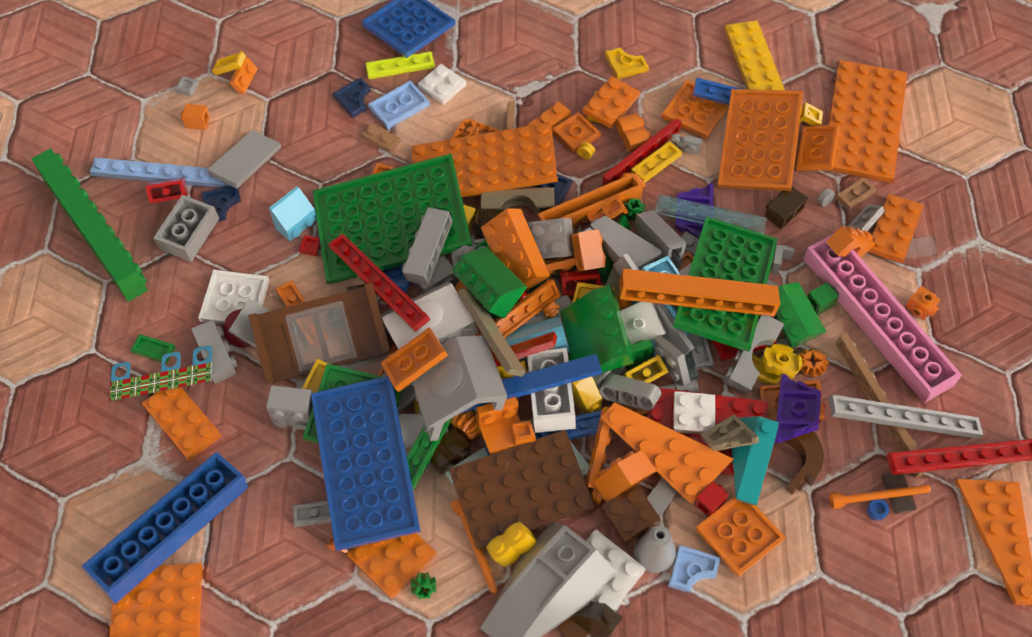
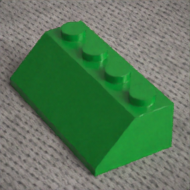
[451,246,527,318]

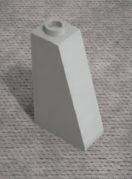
[634,210,686,270]
[590,216,662,270]

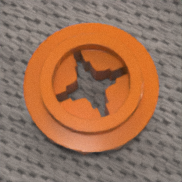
[799,347,828,377]

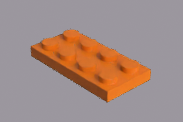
[868,194,924,264]
[142,387,222,461]

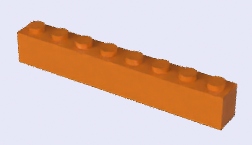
[619,268,780,316]

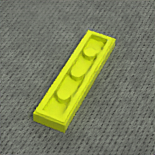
[365,51,435,79]

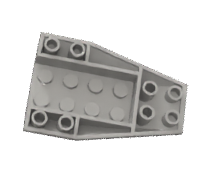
[481,522,616,637]

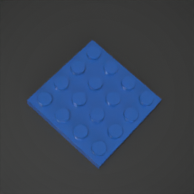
[361,0,456,58]

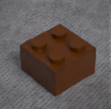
[602,484,661,546]

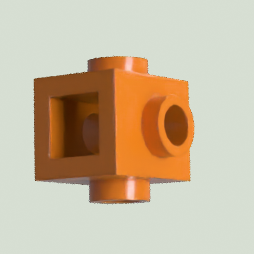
[905,286,941,321]

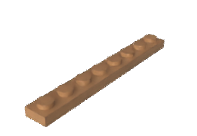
[835,333,925,478]

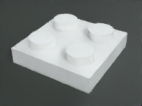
[418,64,466,105]
[673,391,715,434]

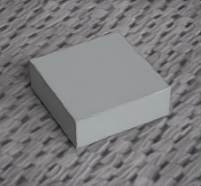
[175,76,199,97]

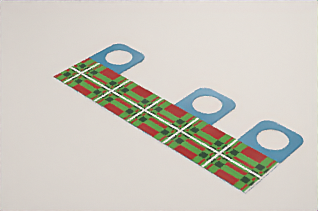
[109,346,212,401]

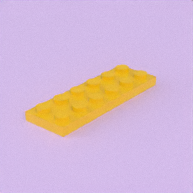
[725,20,785,90]

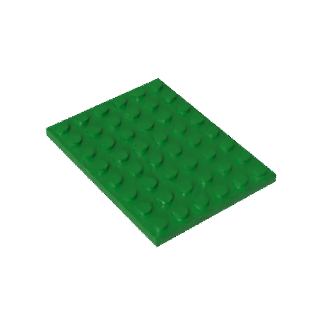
[312,153,473,285]

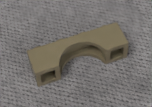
[481,187,555,217]

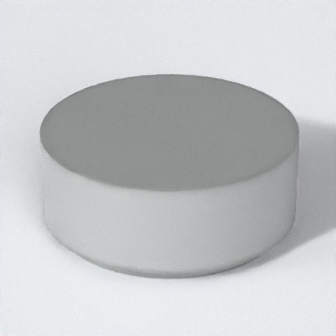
[818,188,835,207]

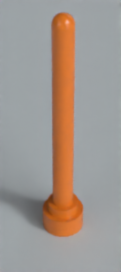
[829,485,931,510]
[451,498,498,593]

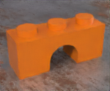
[826,226,875,258]

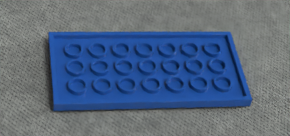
[311,376,421,551]

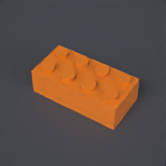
[481,209,550,292]

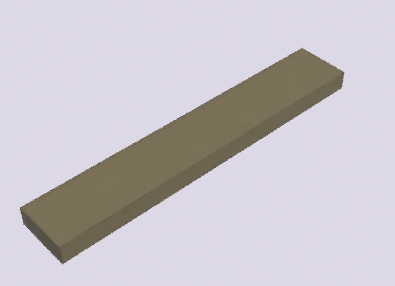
[457,288,526,377]

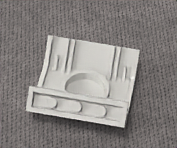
[381,282,479,349]

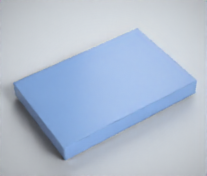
[368,80,430,130]

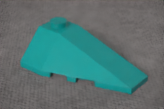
[731,416,779,506]

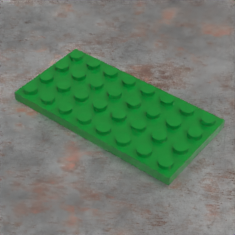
[672,216,778,352]

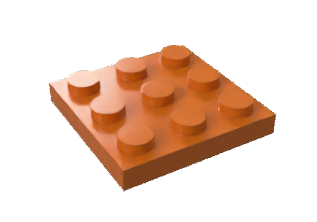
[661,79,729,140]
[695,497,786,578]
[347,533,437,600]

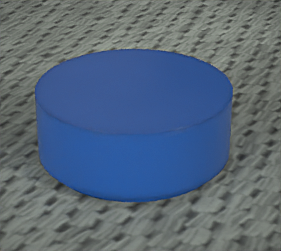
[866,499,889,521]

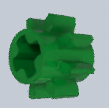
[623,198,645,221]
[411,572,437,599]

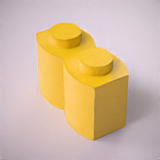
[486,522,537,567]

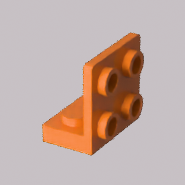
[476,397,524,454]

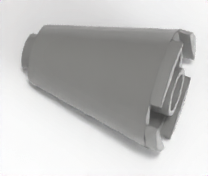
[634,526,676,573]

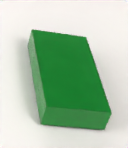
[131,334,176,364]

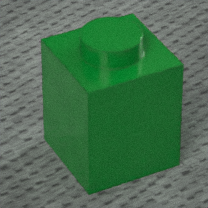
[807,282,839,315]

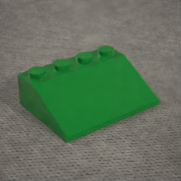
[560,284,634,377]

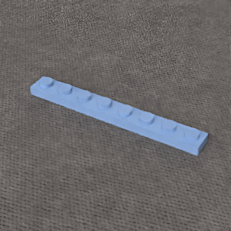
[90,158,231,188]

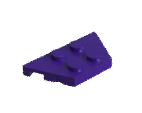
[675,183,713,239]
[775,374,821,443]

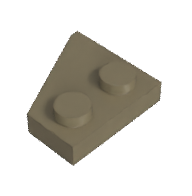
[701,414,759,451]

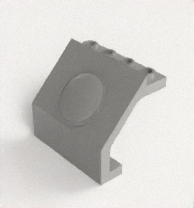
[410,336,507,441]

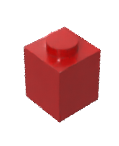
[694,481,729,517]

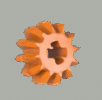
[450,410,481,440]

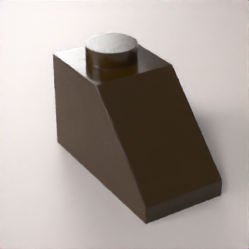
[570,601,623,637]

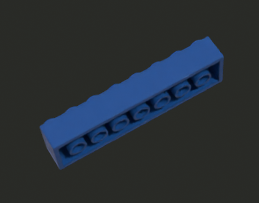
[81,452,248,604]

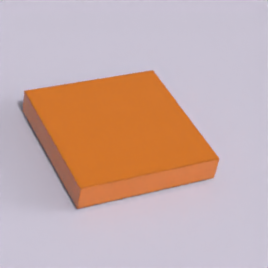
[552,112,601,154]

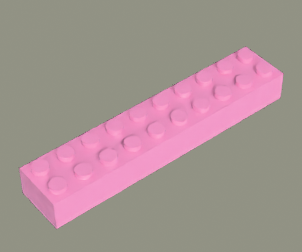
[803,234,962,404]

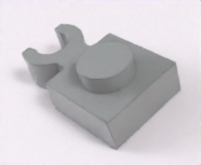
[671,134,703,155]

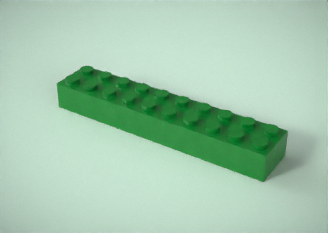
[31,148,148,302]

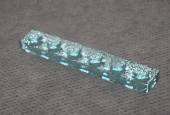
[655,194,767,234]

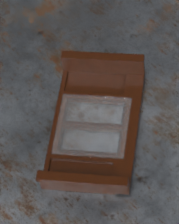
[248,283,390,384]

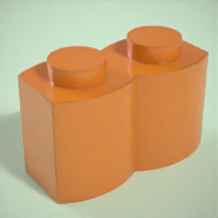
[616,113,651,152]

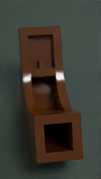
[784,431,824,495]

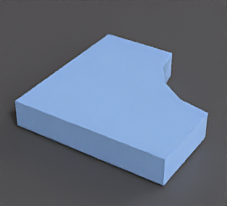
[668,545,721,593]

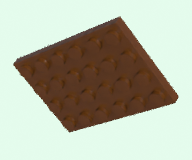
[449,430,595,550]

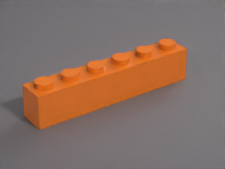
[538,173,643,228]

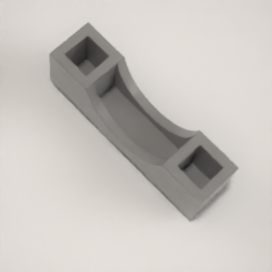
[725,315,784,395]

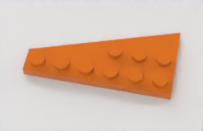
[600,403,733,504]
[955,479,1032,606]

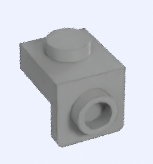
[770,245,795,274]

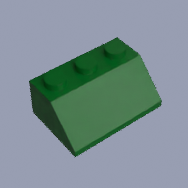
[773,282,826,349]

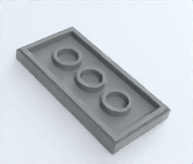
[207,130,281,188]

